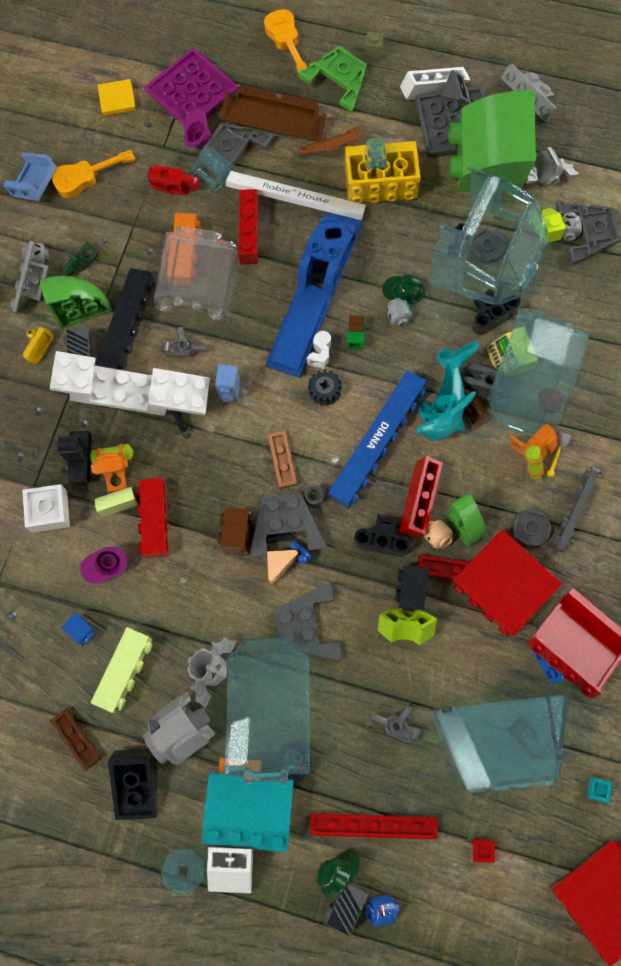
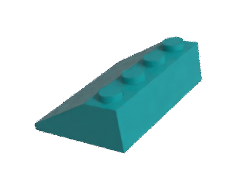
[202,772,294,852]

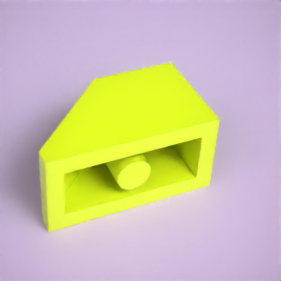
[533,208,566,244]

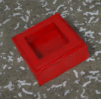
[472,839,495,863]

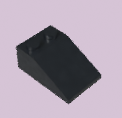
[108,748,157,820]

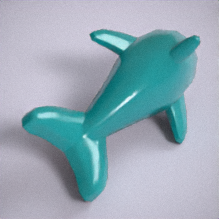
[417,340,479,441]

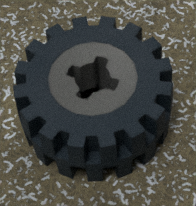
[308,370,342,406]

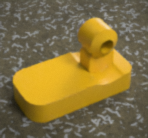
[23,327,54,365]

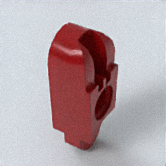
[147,165,200,196]

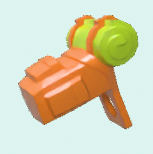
[509,424,557,480]
[90,444,134,492]

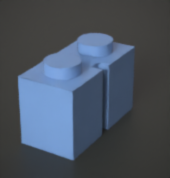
[215,364,241,402]

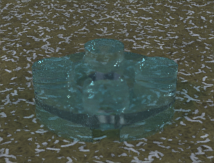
[161,848,205,895]

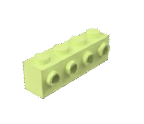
[91,627,152,714]

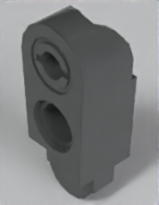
[461,364,517,399]

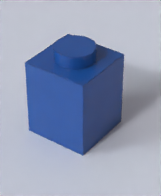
[61,613,96,646]

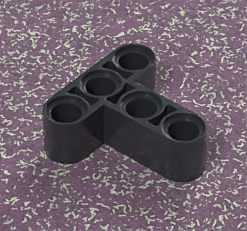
[58,431,92,484]

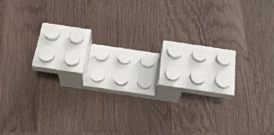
[50,351,210,416]

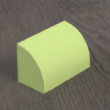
[95,486,138,518]

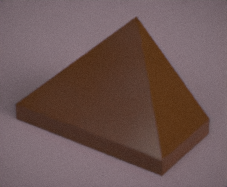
[463,389,488,430]

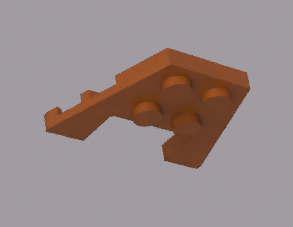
[299,125,363,155]

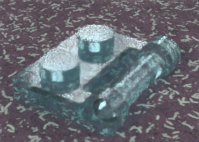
[190,145,233,192]

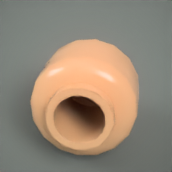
[424,520,453,549]

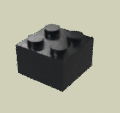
[395,565,429,611]

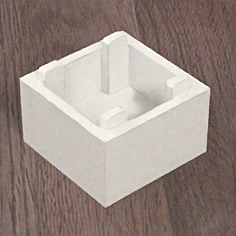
[22,484,70,533]

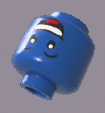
[365,894,399,927]

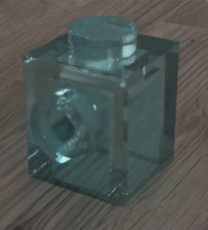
[365,138,387,169]

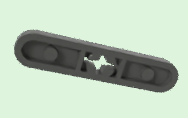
[552,465,601,553]

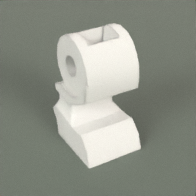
[307,331,331,369]

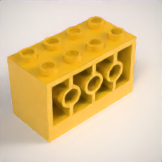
[345,141,420,203]

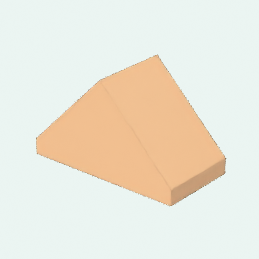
[267,550,299,585]

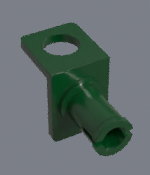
[61,242,99,276]

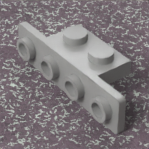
[501,64,556,122]
[10,241,49,313]

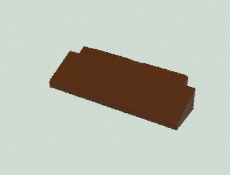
[220,85,326,142]

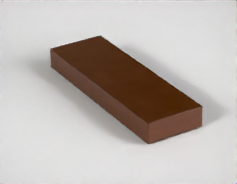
[50,708,102,771]

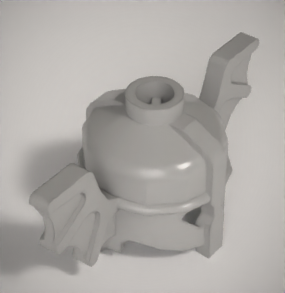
[526,147,579,185]
[187,637,236,708]

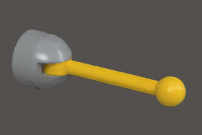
[547,432,571,477]

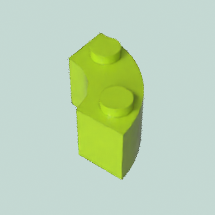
[378,608,437,645]

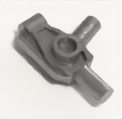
[162,327,207,357]
[371,705,421,744]

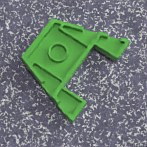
[298,46,367,113]

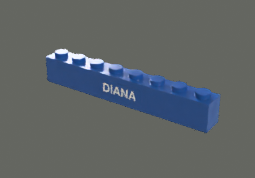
[328,370,427,509]

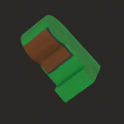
[347,315,364,350]

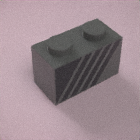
[64,327,93,357]
[324,883,369,937]

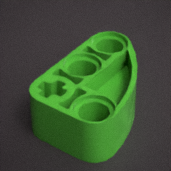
[448,493,486,547]

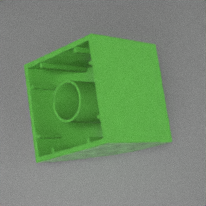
[448,90,536,191]

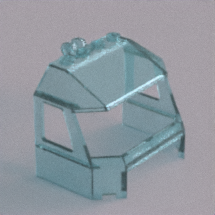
[431,167,548,306]

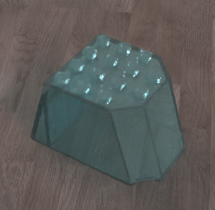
[430,694,568,793]

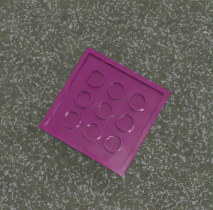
[144,48,239,126]

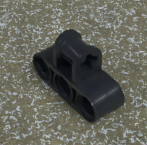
[472,289,521,335]
[354,514,411,557]

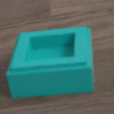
[586,777,613,804]

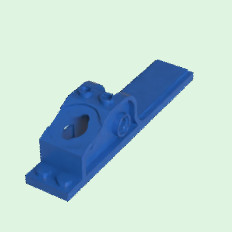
[266,212,362,378]

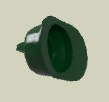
[382,275,425,304]
[316,850,360,899]

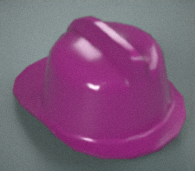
[184,108,211,149]
[80,546,127,584]

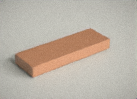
[267,431,297,489]

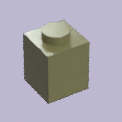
[364,32,384,61]

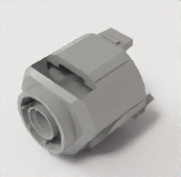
[143,692,215,765]

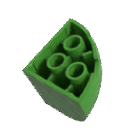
[40,276,112,329]

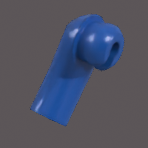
[288,540,311,565]

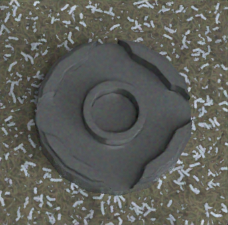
[470,229,506,263]
[511,509,551,548]

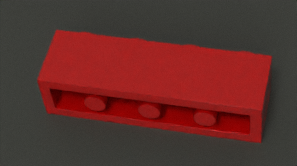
[238,189,259,264]
[399,456,443,538]
[137,478,169,559]

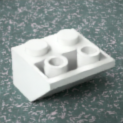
[207,845,254,893]

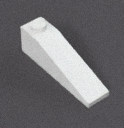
[400,67,470,100]

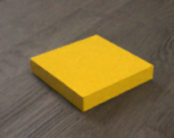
[98,79,136,116]

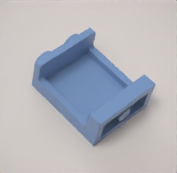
[3,152,57,201]

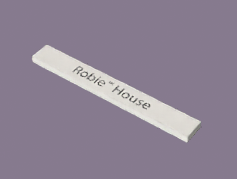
[226,171,366,220]

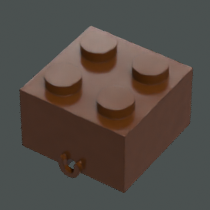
[218,507,252,556]

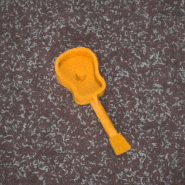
[264,9,307,80]
[52,150,136,198]

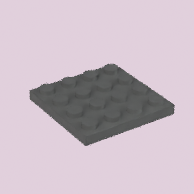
[415,86,485,157]

